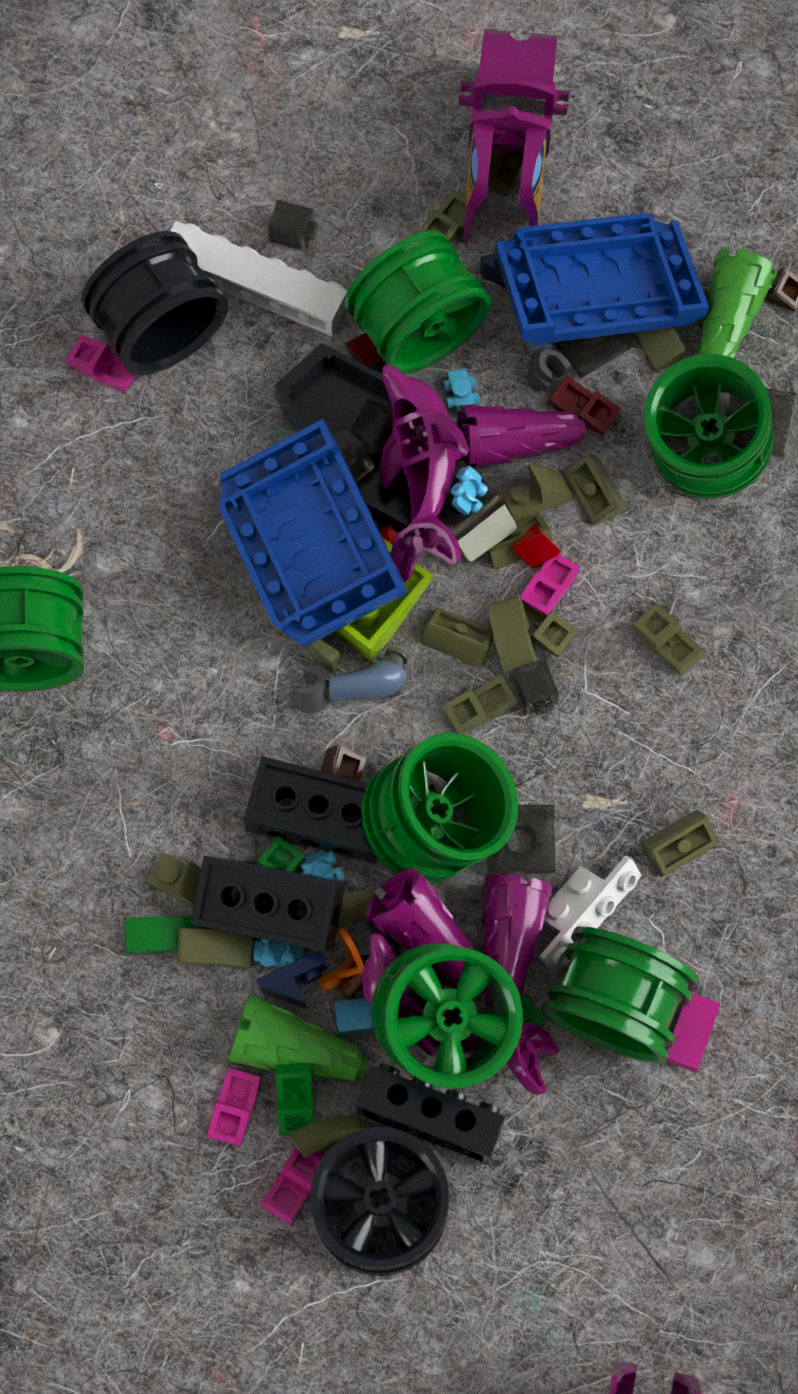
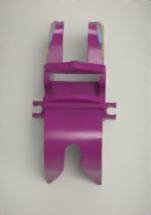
[459,29,569,243]

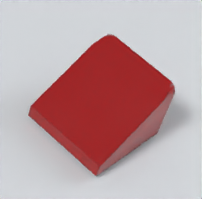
[511,524,561,569]

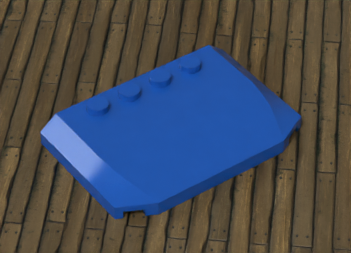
[495,213,709,344]
[219,419,408,647]

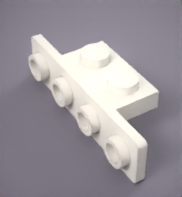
[539,856,641,976]

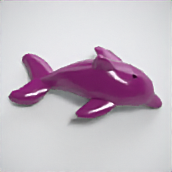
[379,364,470,583]
[361,933,560,1095]

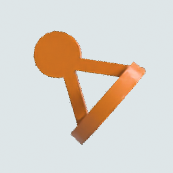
[318,927,364,990]

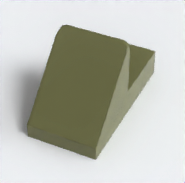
[500,464,573,522]
[146,852,201,908]

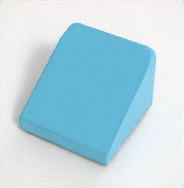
[334,998,373,1037]

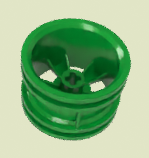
[345,231,492,375]
[644,354,774,499]
[0,566,84,692]
[361,732,518,884]
[541,926,699,1065]
[371,943,523,1088]

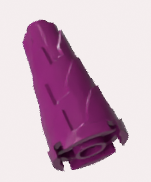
[457,404,586,470]
[366,867,473,986]
[481,873,552,1011]

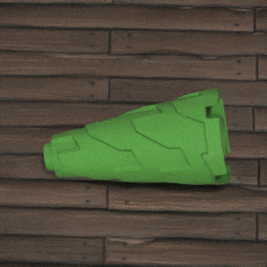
[697,248,777,358]
[227,993,368,1082]

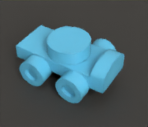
[443,368,480,414]
[451,466,488,516]
[300,850,345,880]
[254,939,303,967]

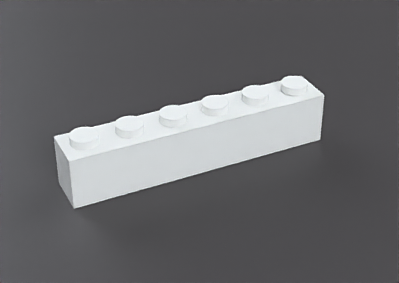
[170,221,348,336]

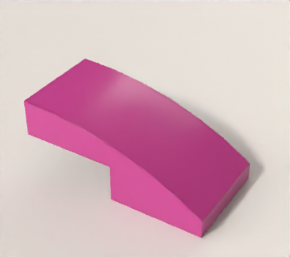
[65,335,136,392]
[521,554,580,617]
[667,993,721,1073]
[206,1066,263,1146]
[260,1148,324,1225]

